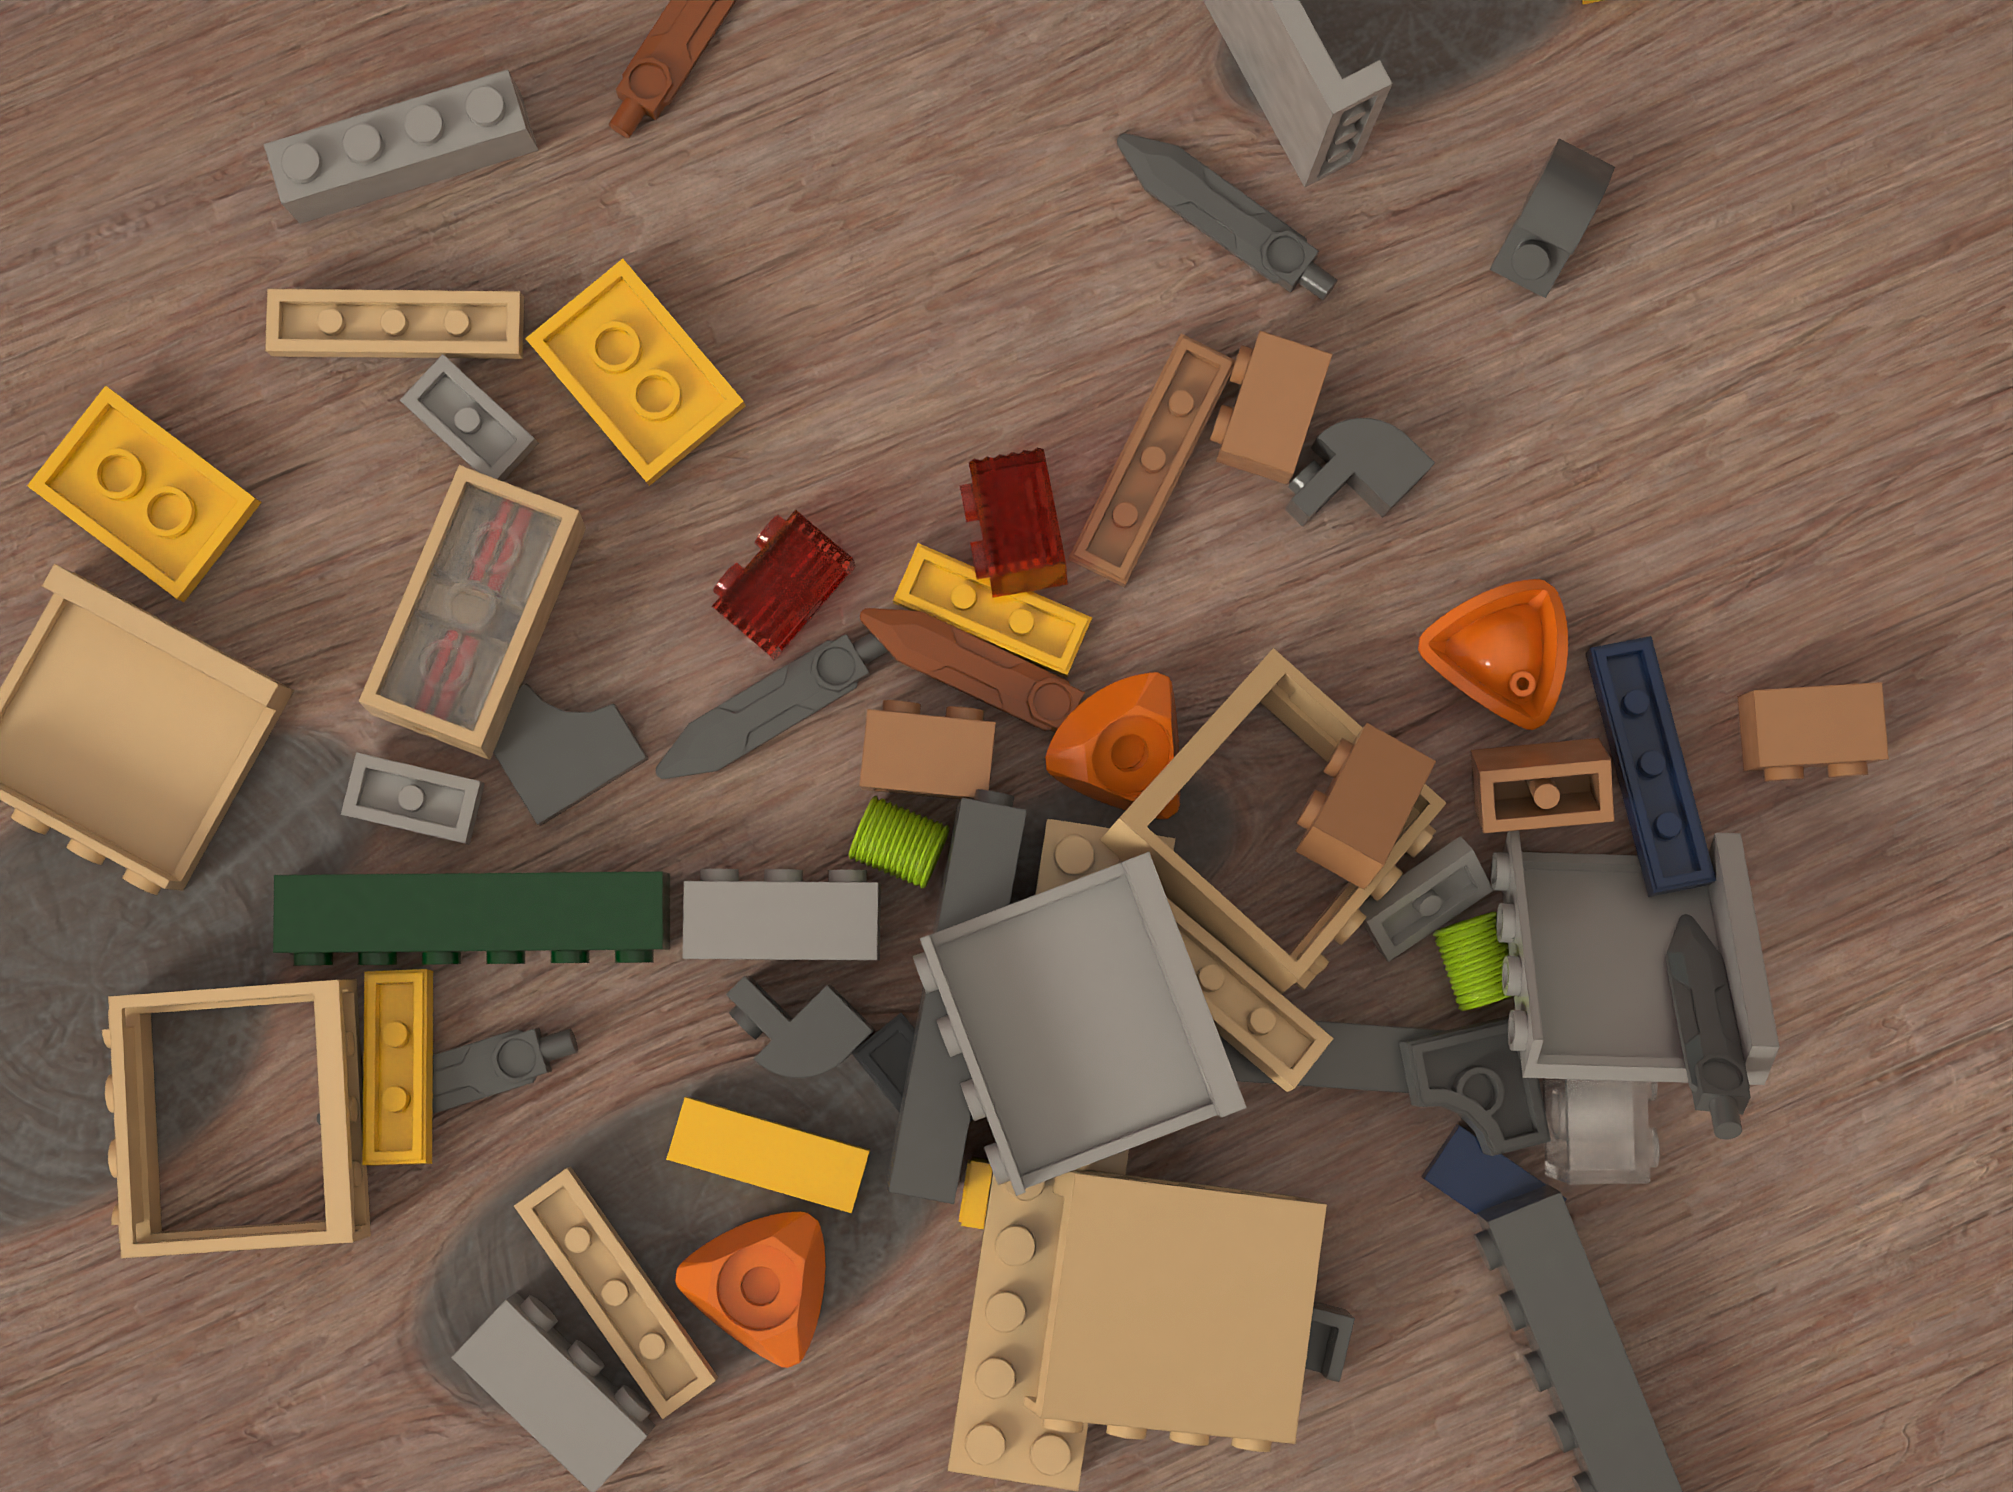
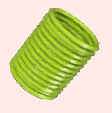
[848,795,950,889]
[1433,911,1511,1011]

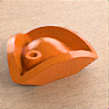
[1418,579,1568,730]
[1045,672,1180,819]
[675,1211,826,1368]

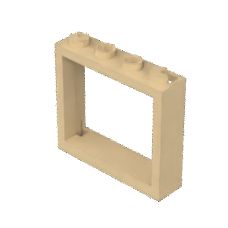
[1100,648,1446,994]
[102,979,371,1258]

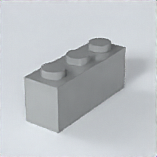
[682,869,881,960]
[451,1292,656,1492]

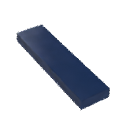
[1585,636,1716,897]

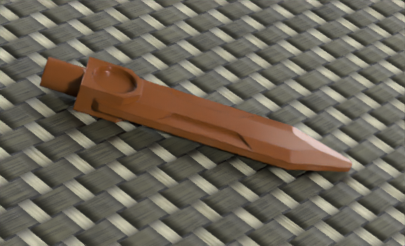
[609,0,737,138]
[860,608,1085,733]

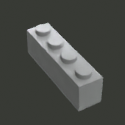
[264,69,539,224]

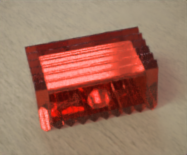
[959,447,1068,598]
[712,510,856,661]

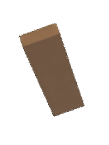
[1068,334,1236,588]

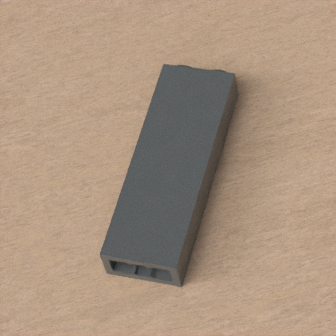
[886,789,1027,1204]

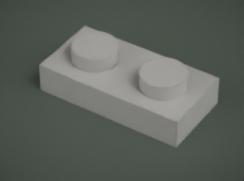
[400,354,539,481]
[341,752,485,845]
[1359,836,1493,962]

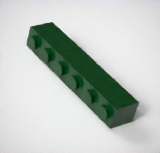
[273,871,670,966]

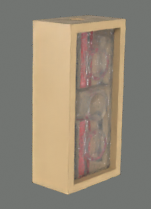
[359,465,586,760]

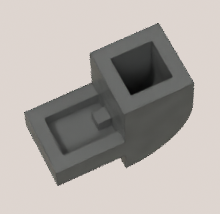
[1490,138,1615,298]
[1285,418,1435,527]
[726,976,876,1078]

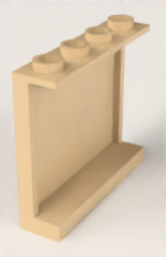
[0,564,294,895]
[1023,1169,1327,1452]

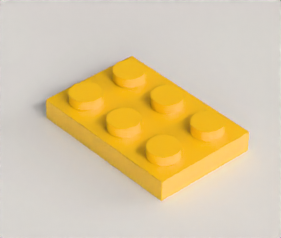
[525,258,746,486]
[27,386,262,602]

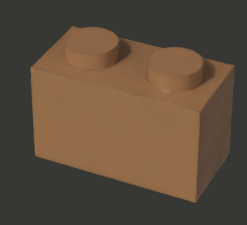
[1210,331,1333,485]
[1737,682,1889,782]
[859,700,996,800]
[1295,723,1436,890]
[1471,738,1614,833]

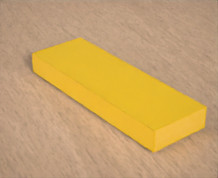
[893,543,1092,677]
[362,969,433,1166]
[666,1096,870,1214]

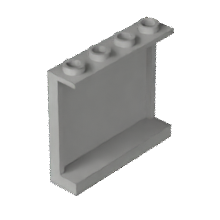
[1203,0,1393,188]
[1491,830,1779,1085]
[913,852,1247,1196]

